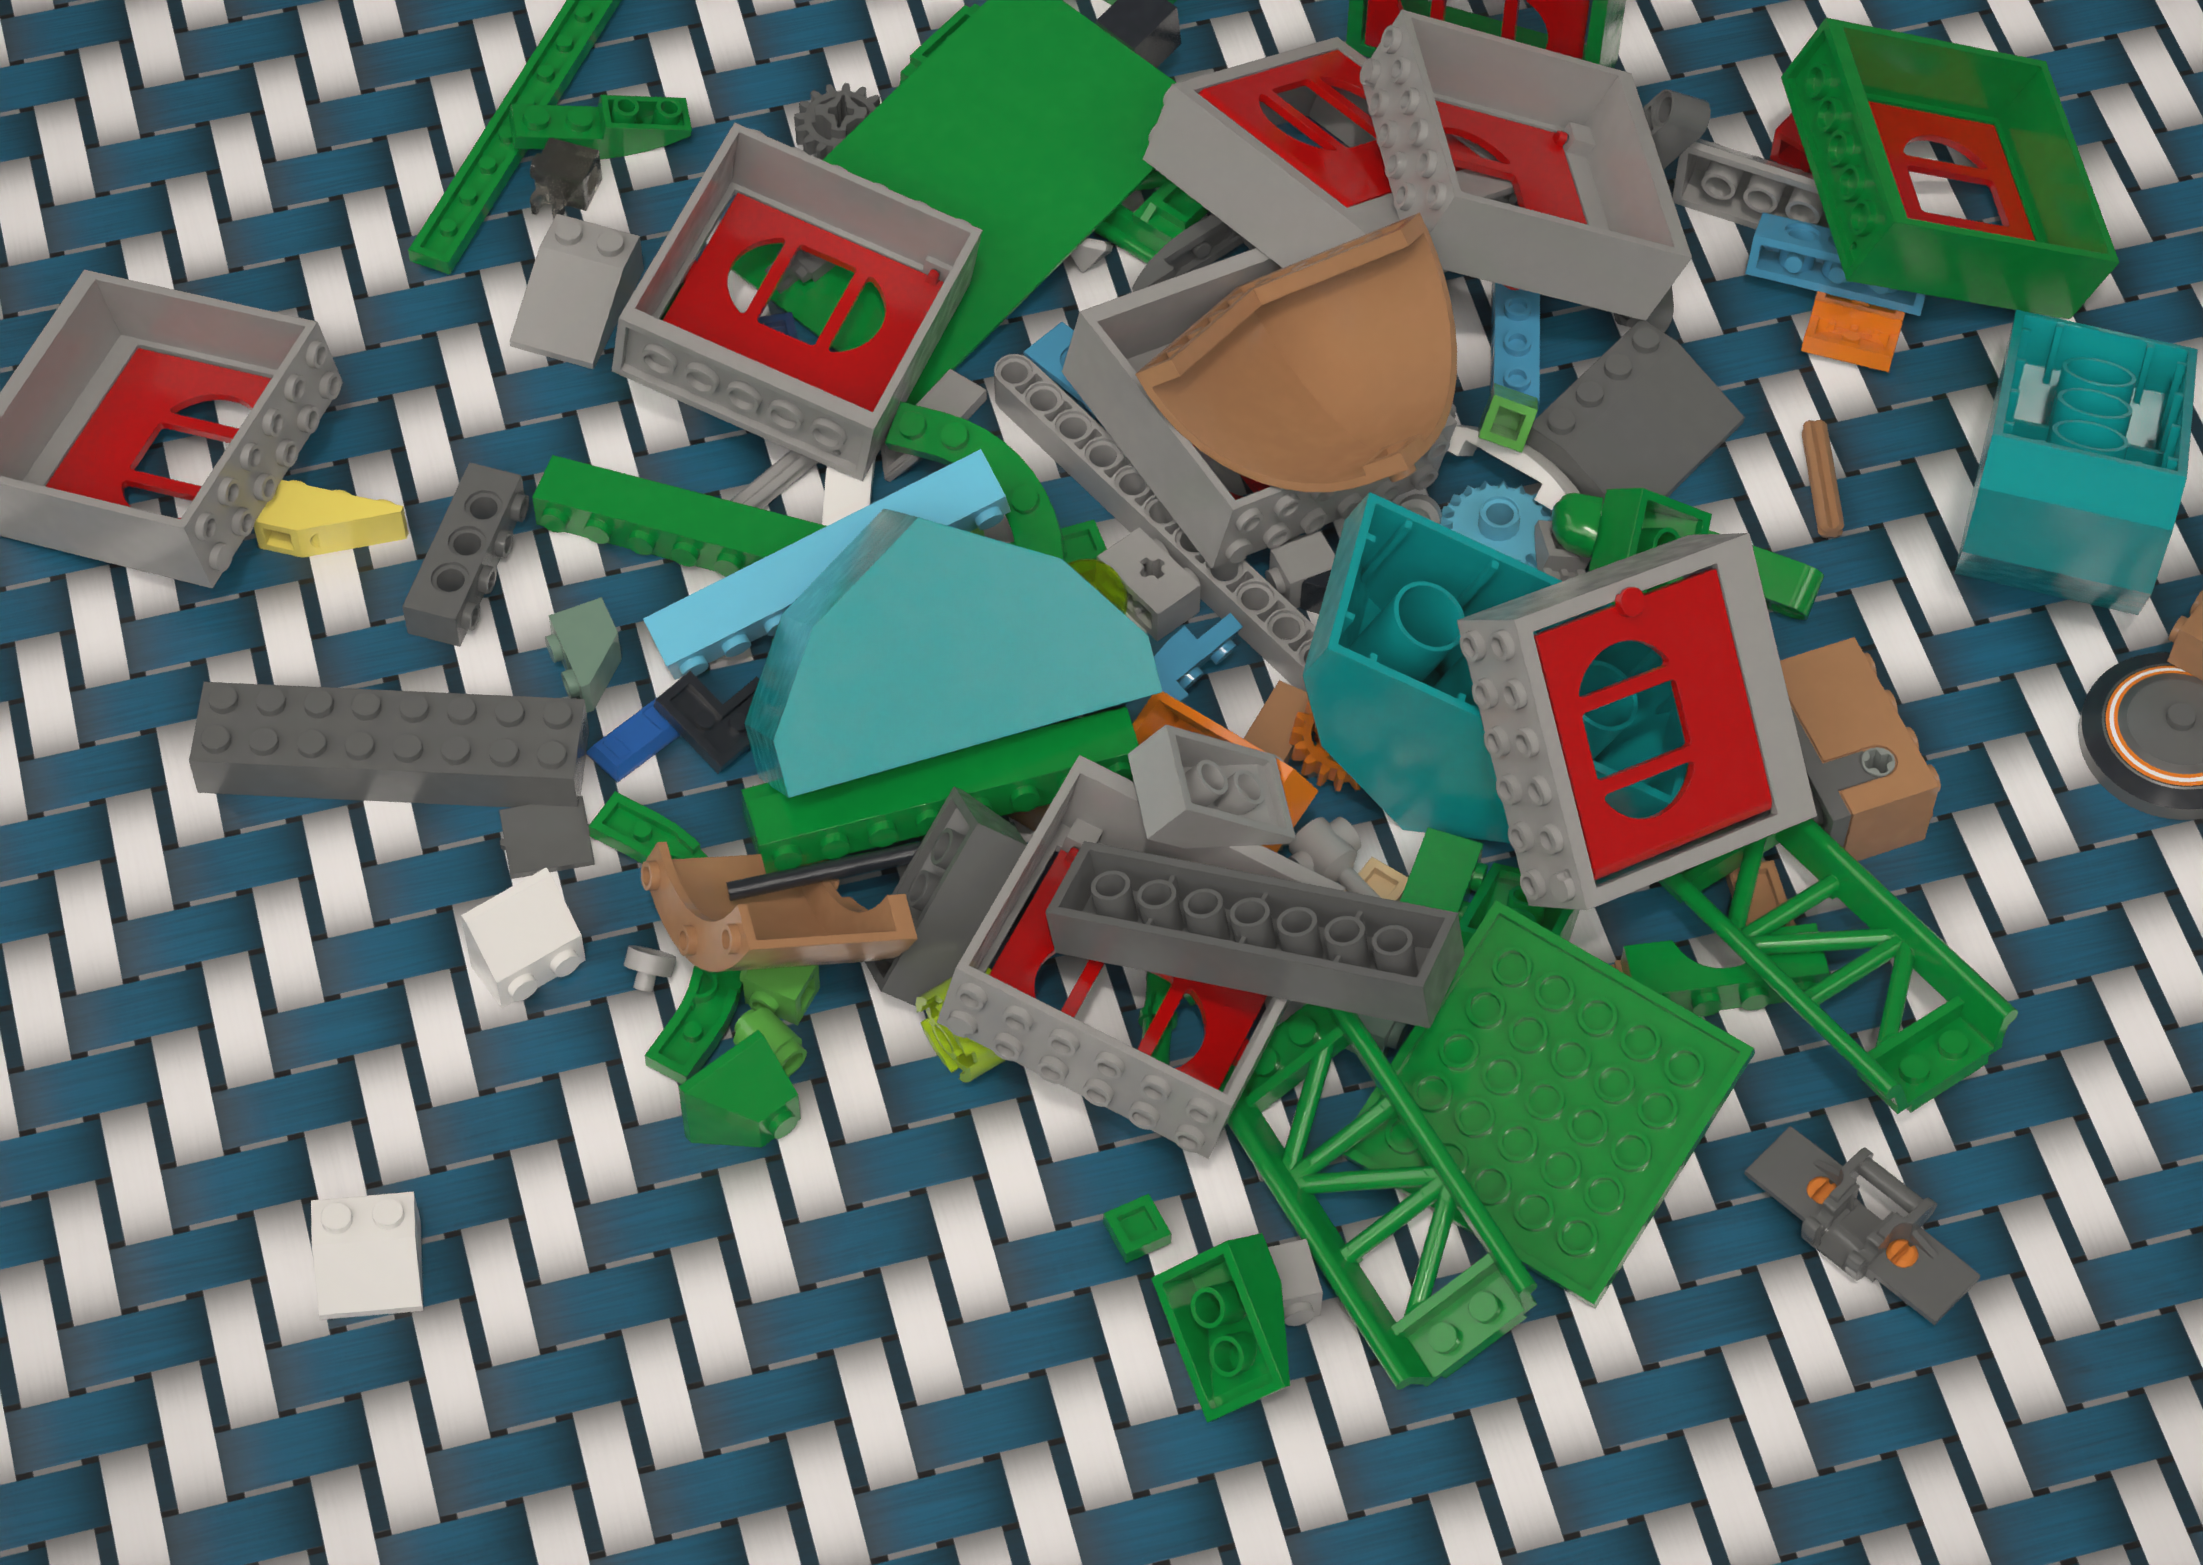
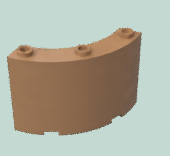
[641,842,918,972]

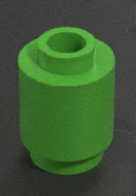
[733,1007,807,1077]

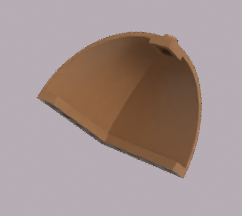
[1135,212,1457,492]

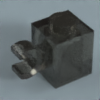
[530,138,602,220]

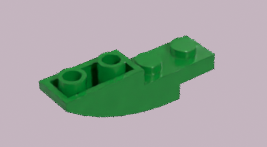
[509,95,692,162]

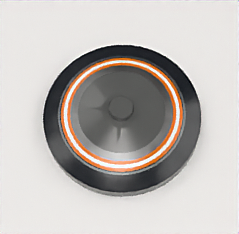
[2078,652,2203,820]

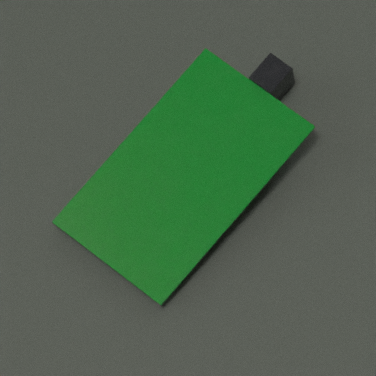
[731,0,1182,405]

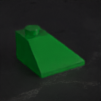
[678,1030,801,1148]

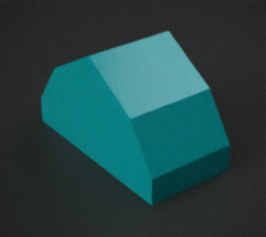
[1954,310,2198,615]
[1302,492,1688,843]
[744,509,1162,798]

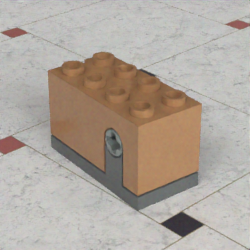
[1780,637,1941,861]

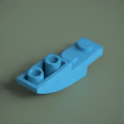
[1120,613,1243,724]

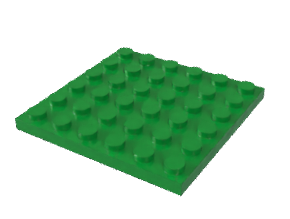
[1341,900,1755,1309]

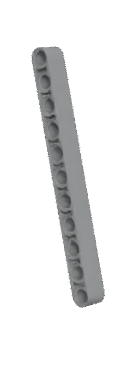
[994,354,1315,692]

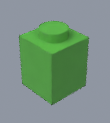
[1478,383,1538,453]

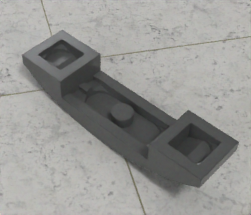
[1132,214,1256,292]

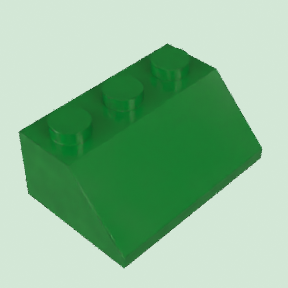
[1589,488,1712,605]

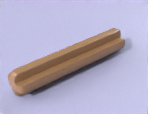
[1801,419,1844,538]

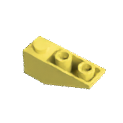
[254,480,409,558]

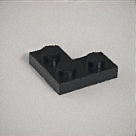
[653,671,759,774]

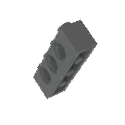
[402,462,529,647]

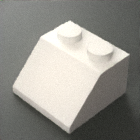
[461,868,586,1008]
[311,1192,423,1320]

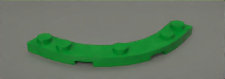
[885,401,1065,561]
[588,791,743,1084]

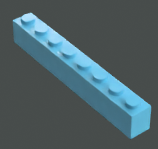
[643,449,1011,680]

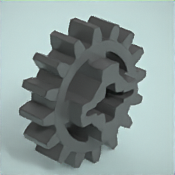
[794,83,880,160]

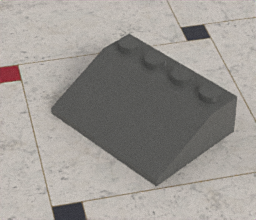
[1526,320,1745,508]

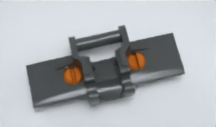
[1744,1126,1981,1326]

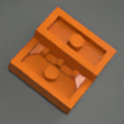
[1801,291,1905,372]

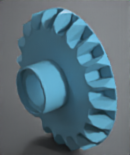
[1440,480,1552,569]

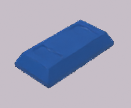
[586,698,680,783]

